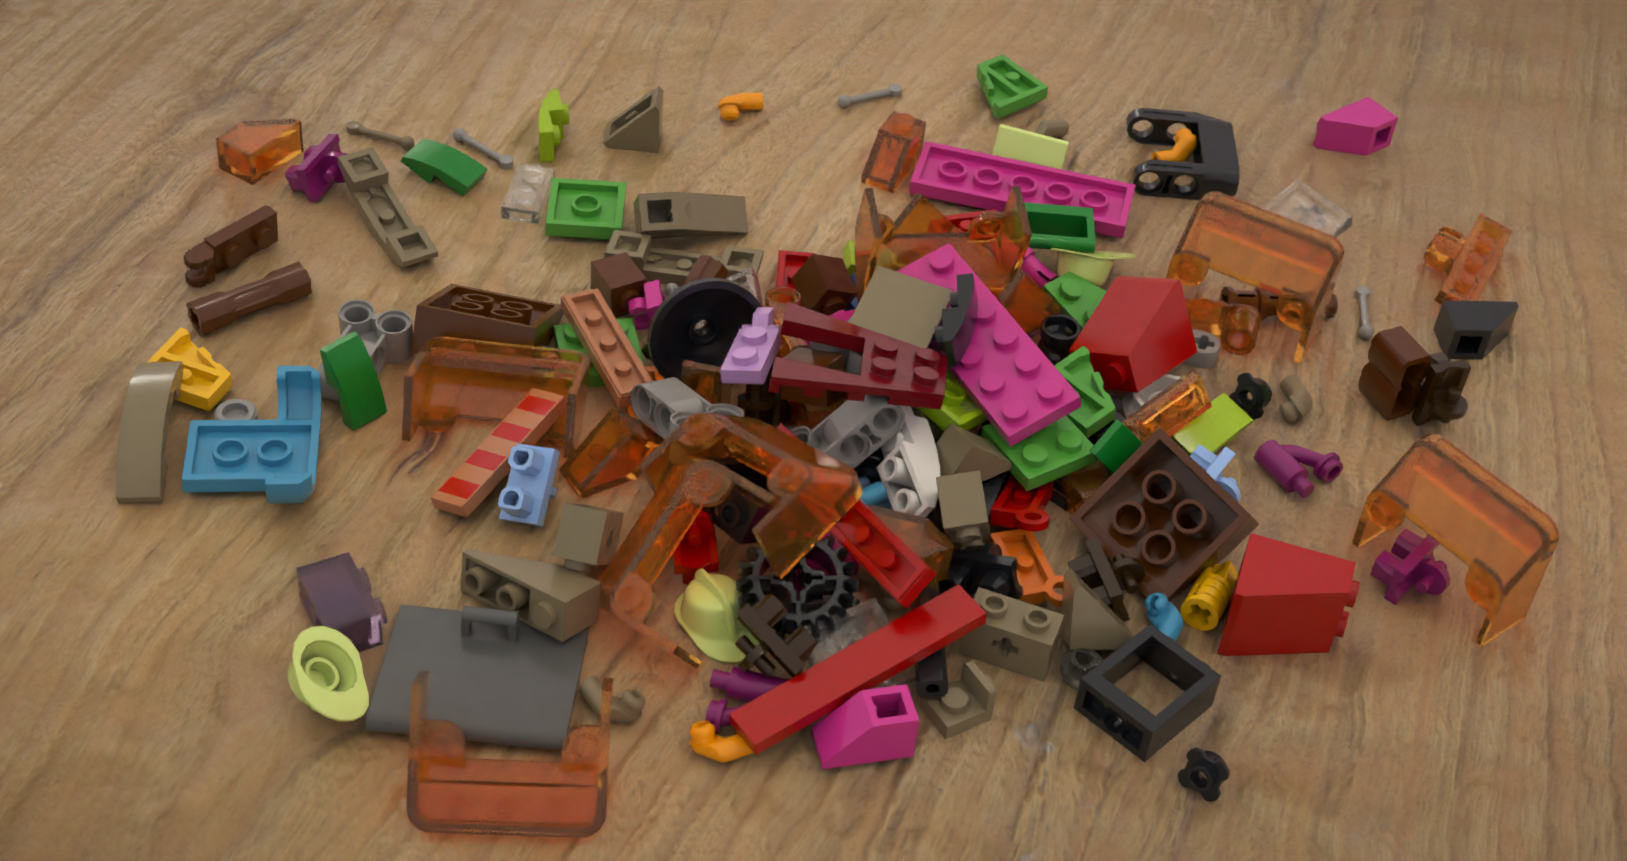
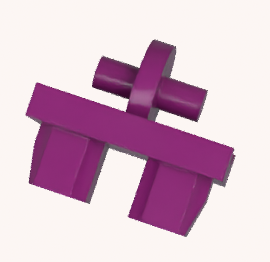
[285,134,347,202]
[1370,528,1450,605]

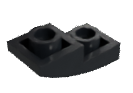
[935,273,977,367]

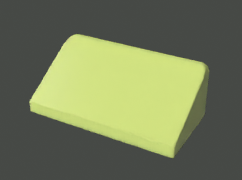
[992,124,1069,170]

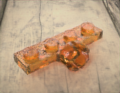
[1423,213,1512,305]

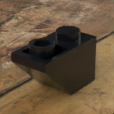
[1433,300,1519,360]

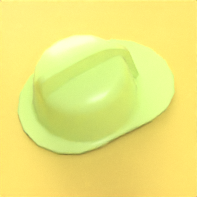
[1050,248,1135,287]
[674,568,760,664]
[288,626,369,722]

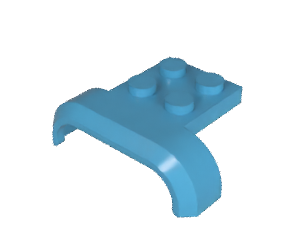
[182,366,322,504]

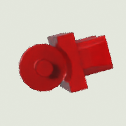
[668,506,719,585]

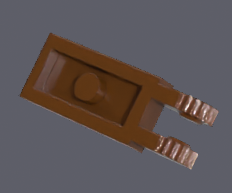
[184,205,278,288]

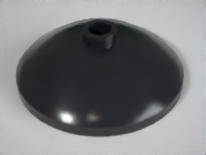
[648,278,762,393]

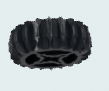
[736,524,859,642]

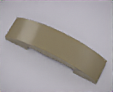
[338,147,438,268]
[605,230,764,287]
[116,361,184,503]

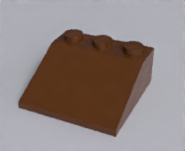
[411,284,564,379]
[1068,427,1259,602]

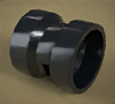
[1037,314,1080,365]

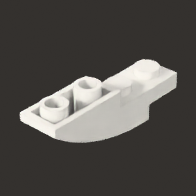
[876,405,940,535]

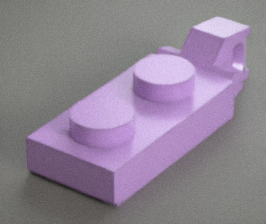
[720,307,781,385]

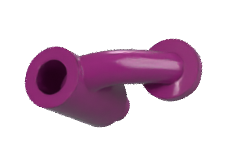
[1254,440,1343,498]
[705,666,788,734]

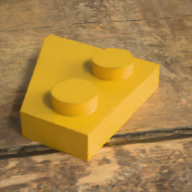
[147,327,233,412]

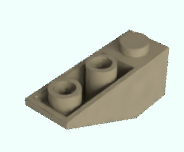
[633,192,748,239]
[461,550,601,642]

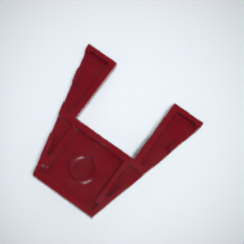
[768,302,947,410]

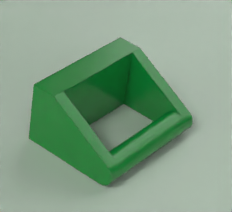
[1014,202,1096,253]

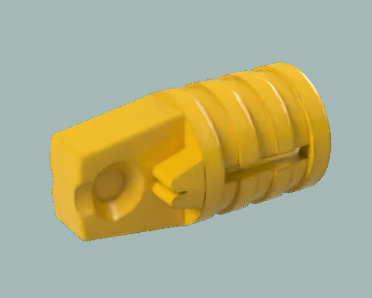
[1181,561,1238,631]

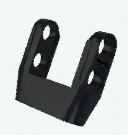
[1126,108,1240,200]

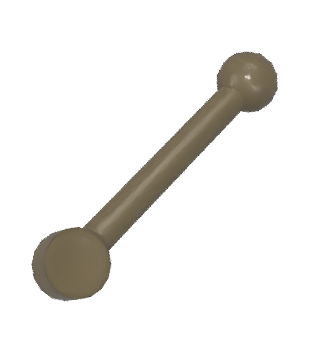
[346,121,415,150]

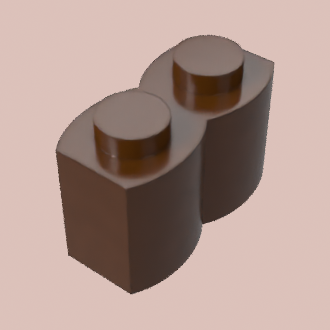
[1358,326,1431,421]

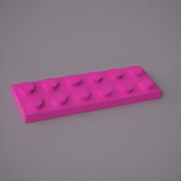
[909,141,1136,238]
[897,243,1081,447]

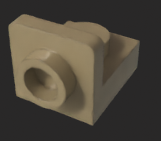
[920,660,997,740]

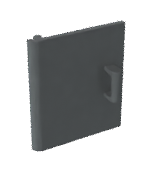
[365,604,590,751]

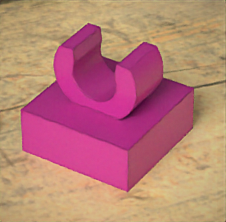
[628,279,666,330]

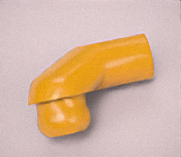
[718,92,764,121]
[1151,128,1197,162]
[689,721,754,763]

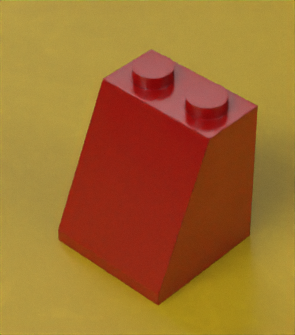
[1069,276,1198,393]
[1217,533,1360,656]

